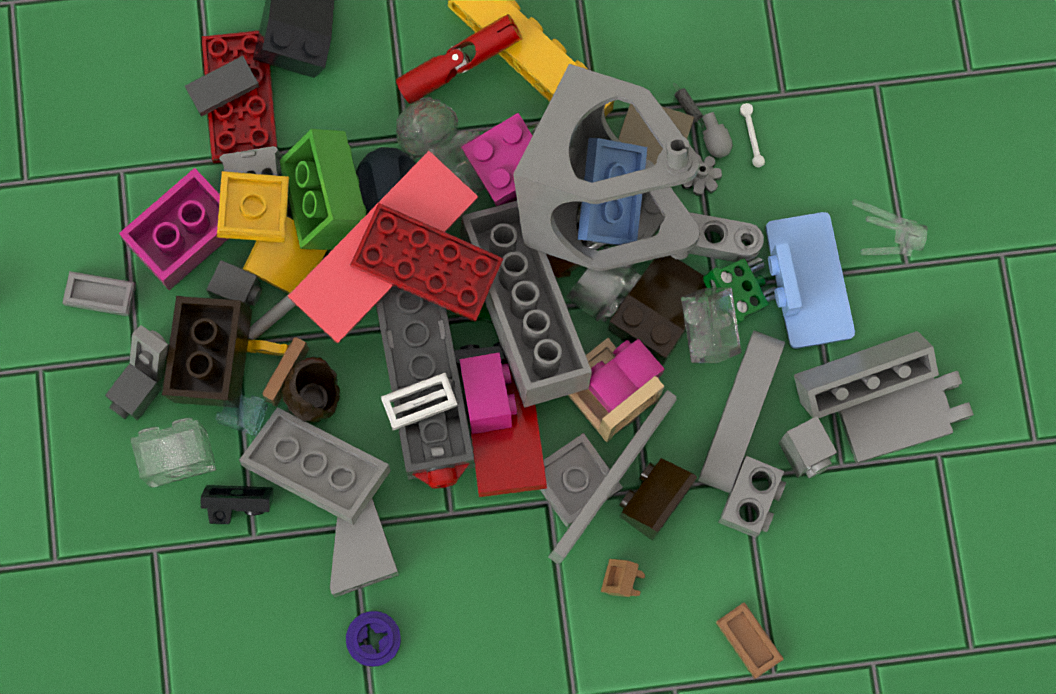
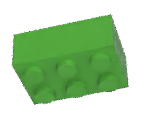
[279,129,367,250]

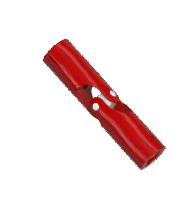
[396,14,523,104]

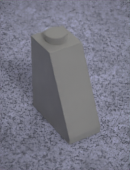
[330,498,399,598]

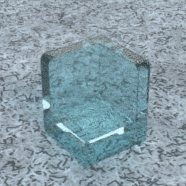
[215,395,268,436]

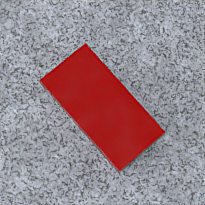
[202,31,278,163]
[350,203,504,322]
[469,363,547,497]

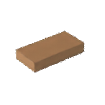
[262,337,309,407]
[715,602,784,679]

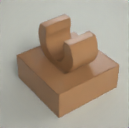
[601,559,645,597]

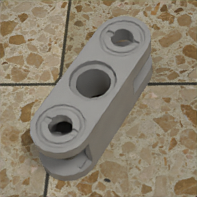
[688,212,764,263]

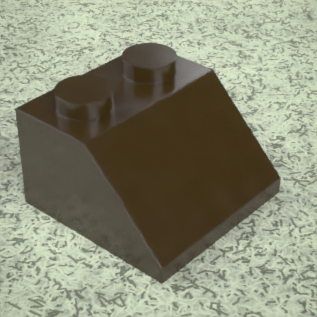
[619,458,697,540]

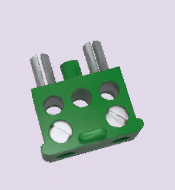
[703,258,776,328]

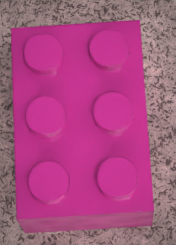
[119,168,229,290]

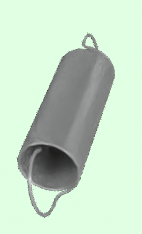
[673,83,704,128]

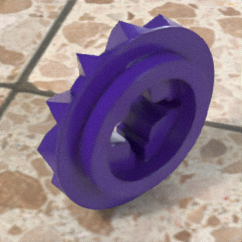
[346,611,401,667]

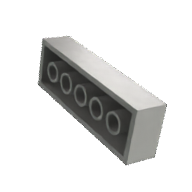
[460,201,592,408]

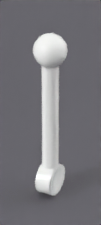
[740,103,765,168]

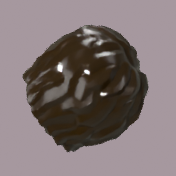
[282,357,340,422]

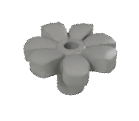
[682,154,722,195]

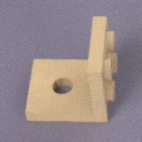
[568,338,664,442]

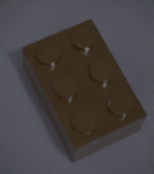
[162,296,252,408]

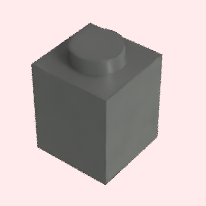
[206,260,262,307]
[105,363,162,421]

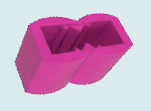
[588,339,665,413]

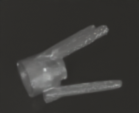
[852,199,928,256]

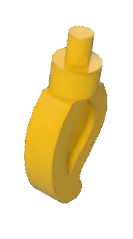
[247,339,289,356]

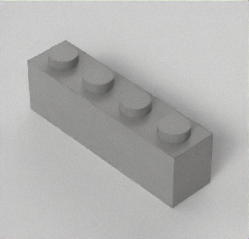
[794,331,939,418]

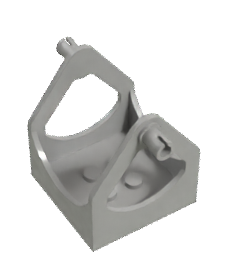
[513,64,700,271]

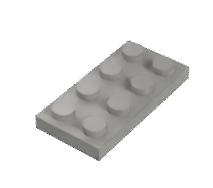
[239,407,391,525]

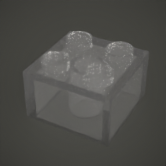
[130,418,217,488]

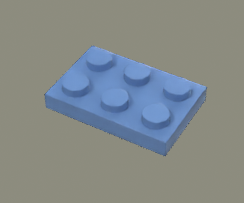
[577,138,648,245]

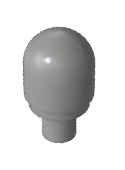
[702,112,733,158]

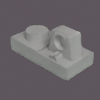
[130,325,169,382]

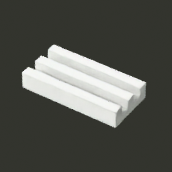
[381,373,458,431]

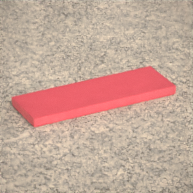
[288,151,478,344]

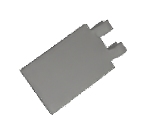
[838,371,974,464]

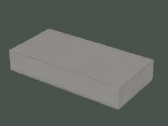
[62,271,136,317]

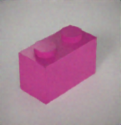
[459,353,517,434]

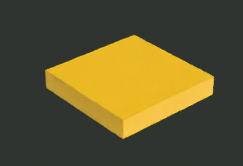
[217,171,289,242]
[243,216,327,294]

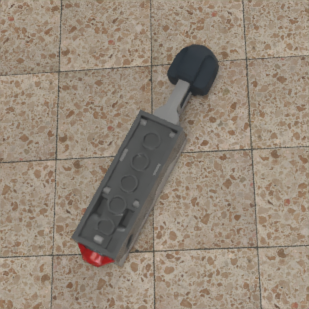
[356,147,475,489]

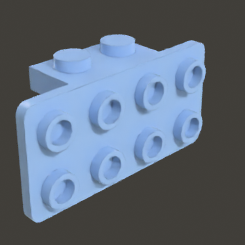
[765,212,855,349]

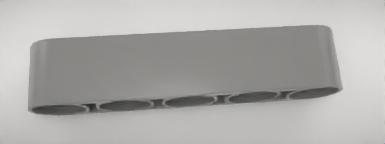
[698,330,785,493]

